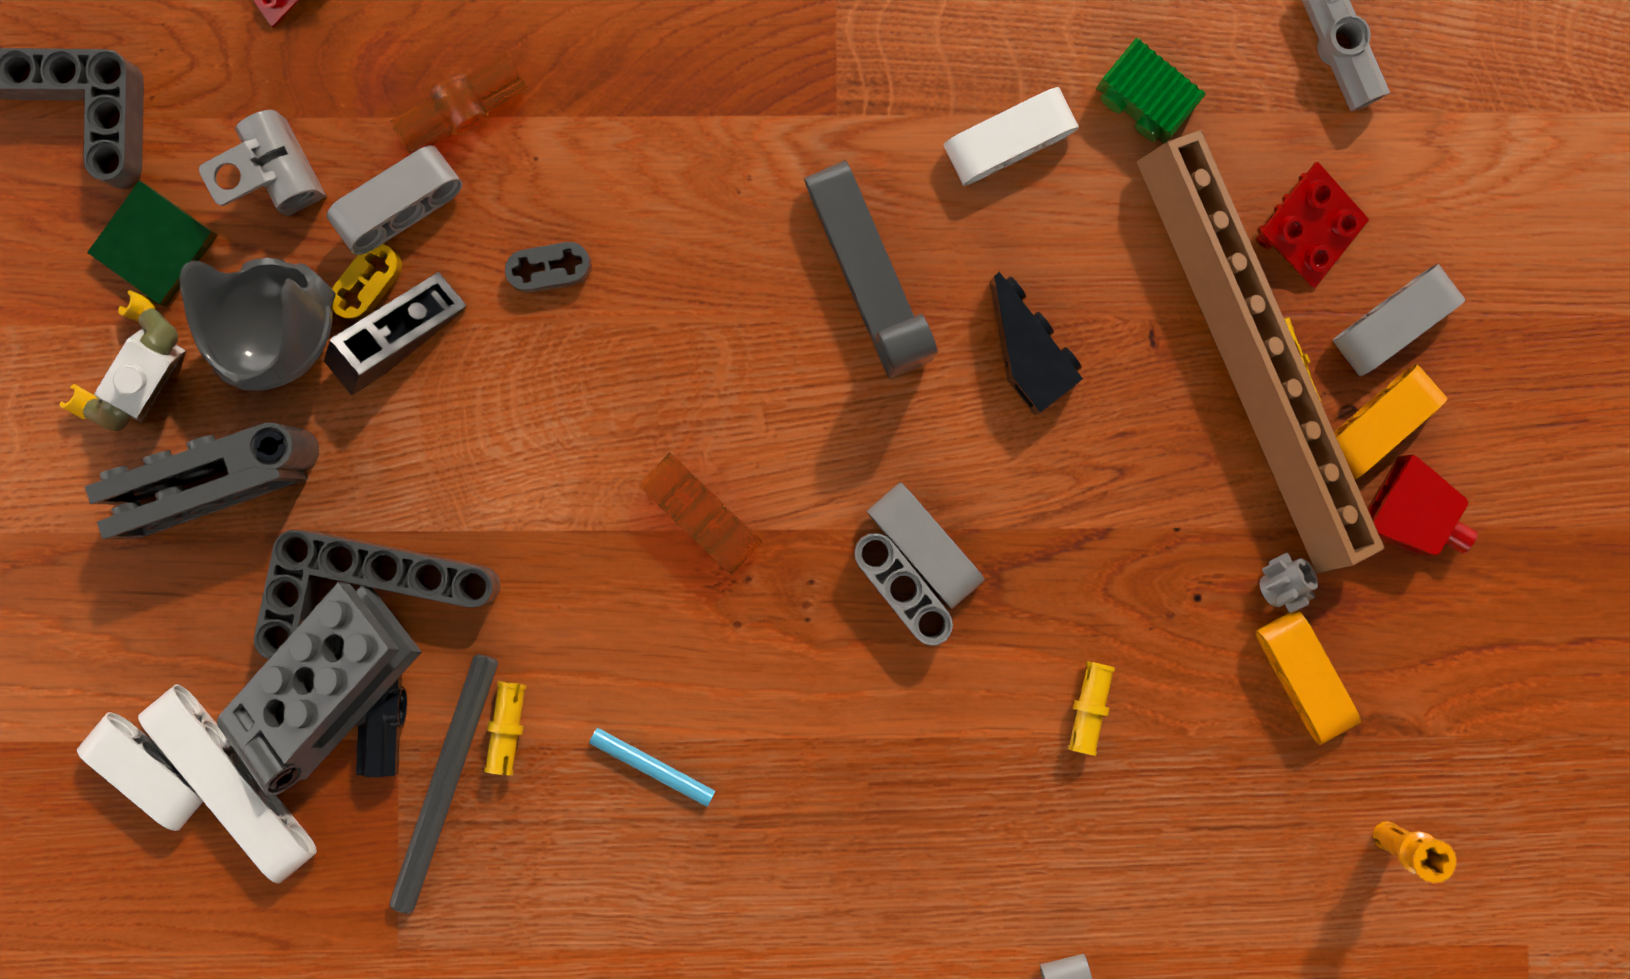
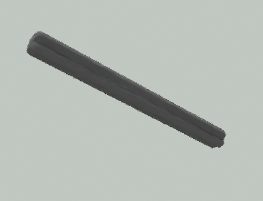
[389,654,498,914]

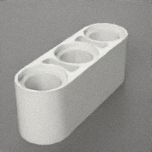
[943,87,1079,186]
[77,712,203,831]

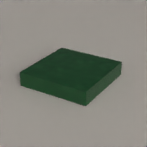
[87,180,218,306]

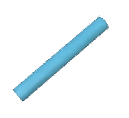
[589,727,715,807]

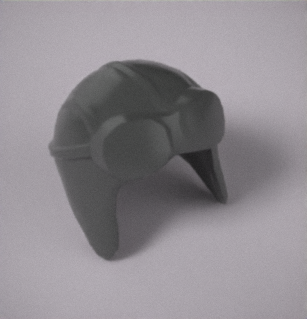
[180,258,336,391]

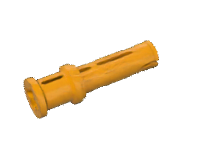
[1372,821,1457,883]

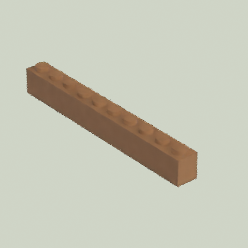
[1137,130,1385,573]

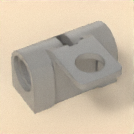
[199,110,327,217]

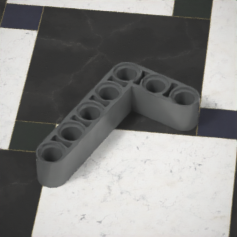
[0,48,144,189]
[804,160,938,379]
[254,530,500,659]

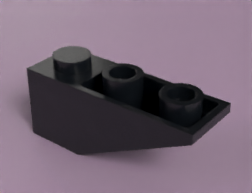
[990,272,1083,415]

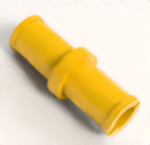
[1067,661,1115,756]
[484,681,527,775]

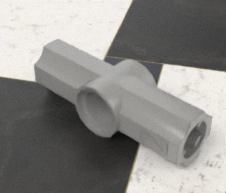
[1302,0,1390,111]

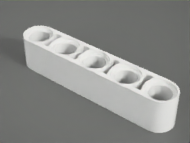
[138,684,317,884]

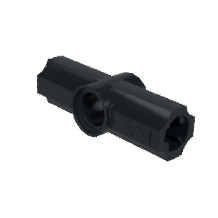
[355,675,407,777]

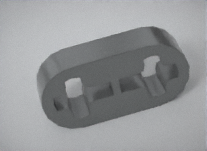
[505,242,592,293]

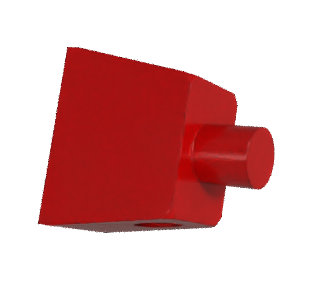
[1367,455,1478,556]

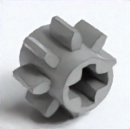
[1260,553,1318,613]

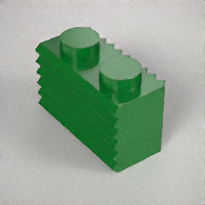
[1096,37,1206,144]

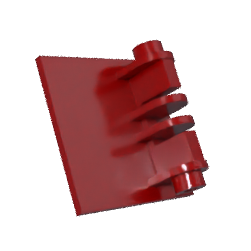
[1255,162,1370,289]

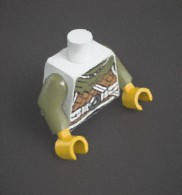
[60,290,186,431]

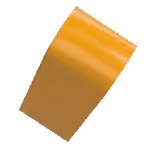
[1334,364,1447,479]
[1255,610,1361,745]

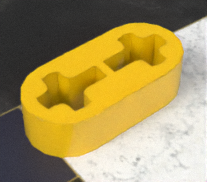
[332,244,402,321]

